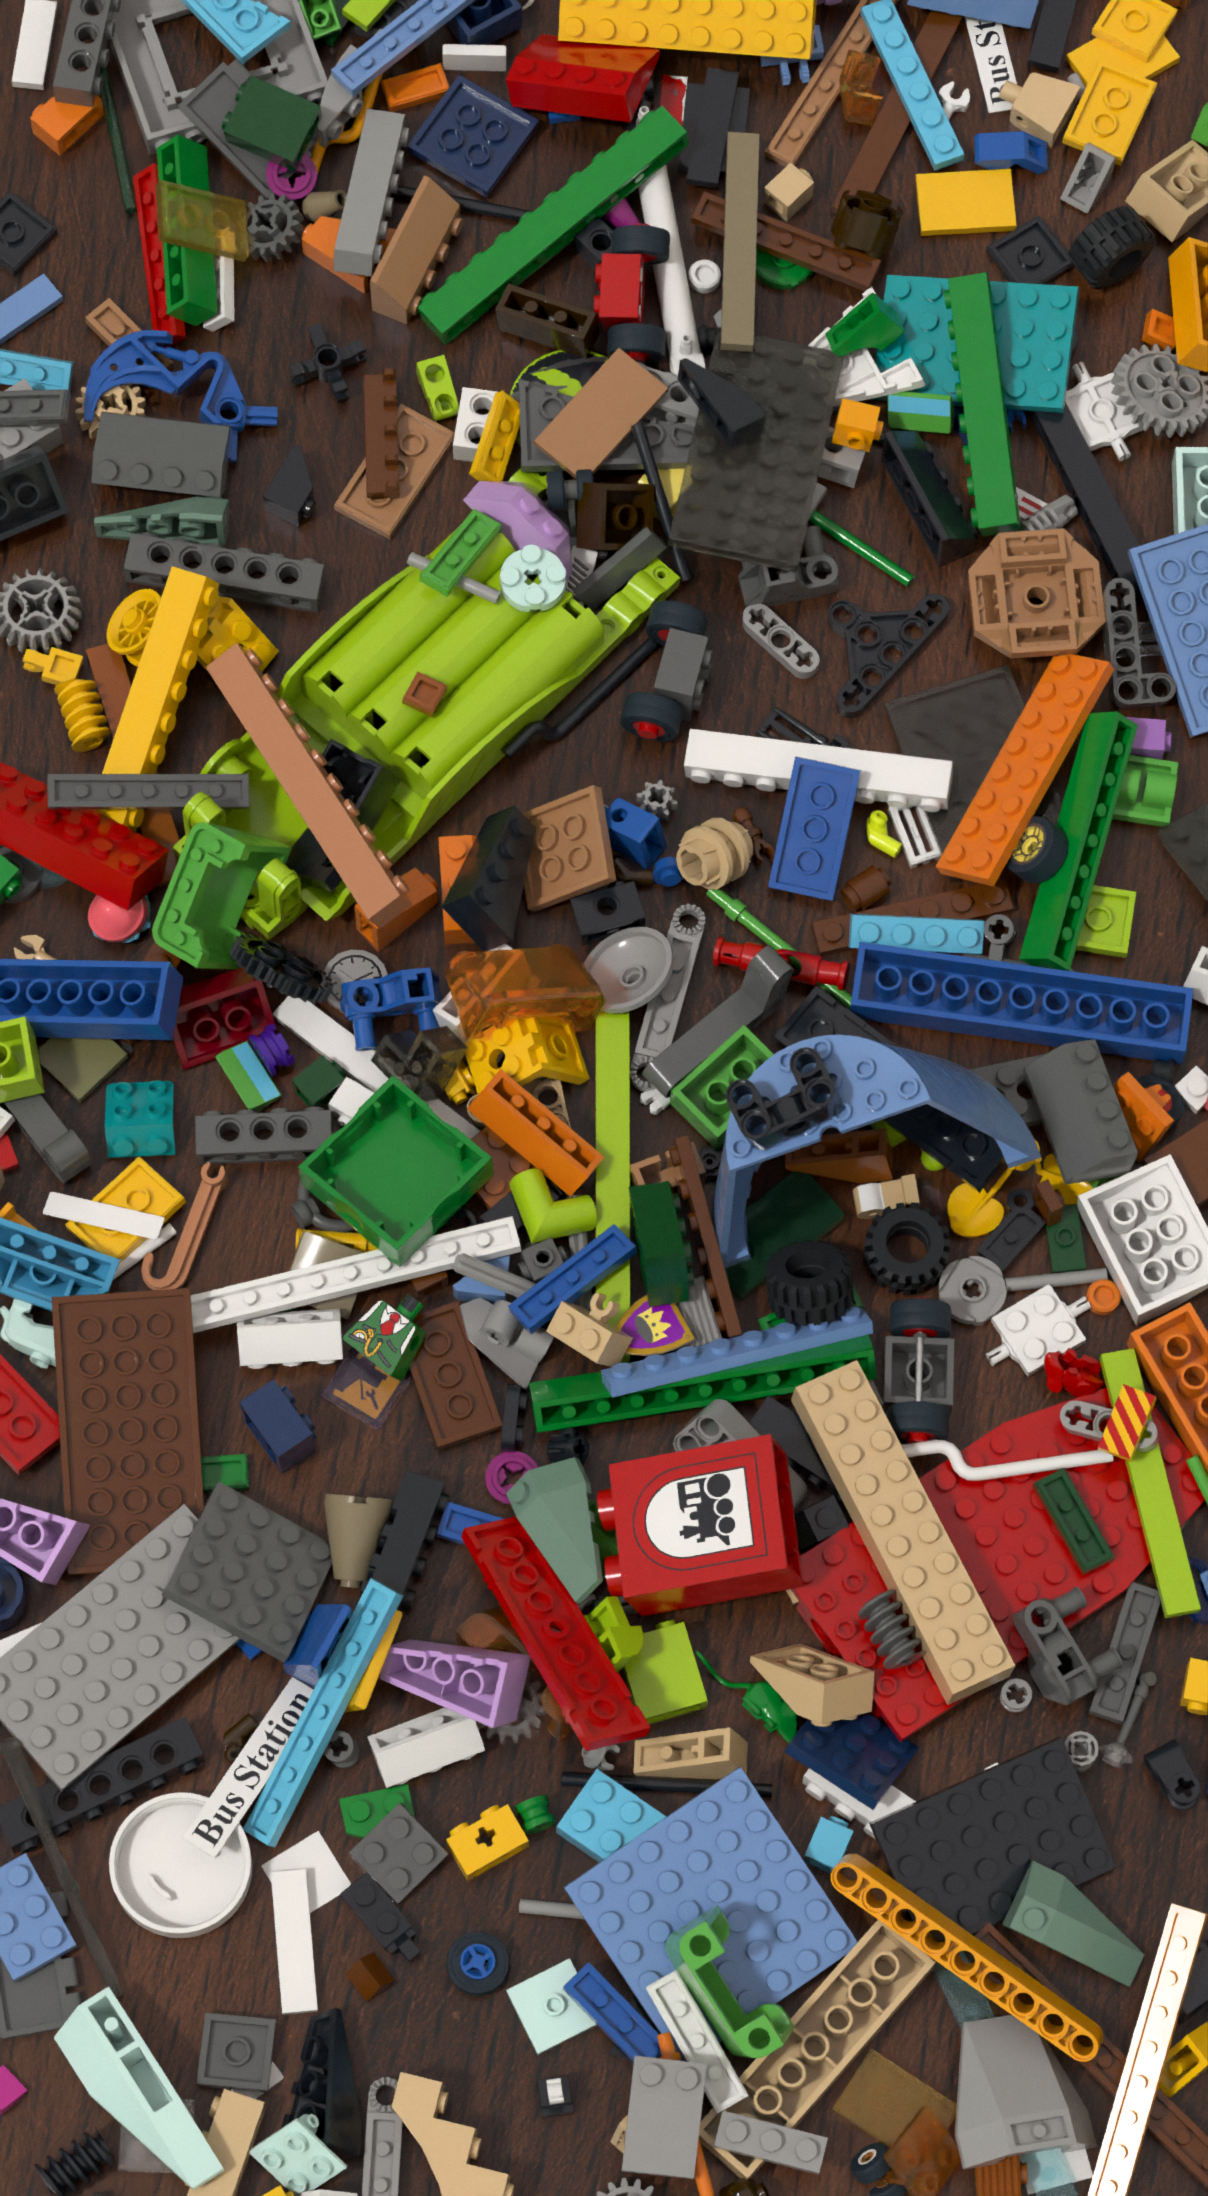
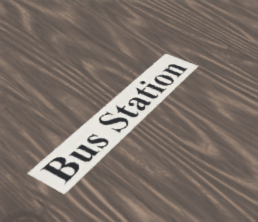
[965,16,1017,113]
[182,1677,314,1858]

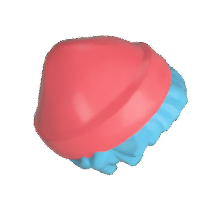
[88,895,151,943]

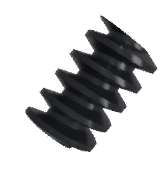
[34,2126,116,2196]

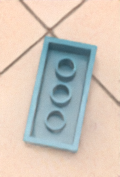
[556,1769,666,1862]

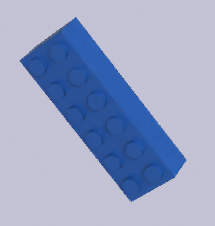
[0,959,183,1040]

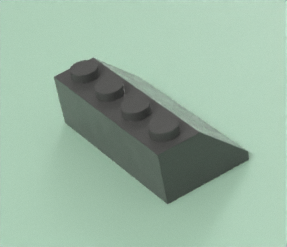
[91,411,231,497]
[1023,1039,1138,1185]

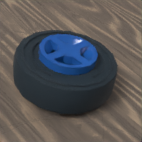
[446,1931,510,1996]

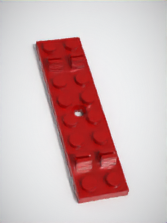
[461,1516,651,1752]

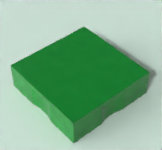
[298,1075,494,1267]

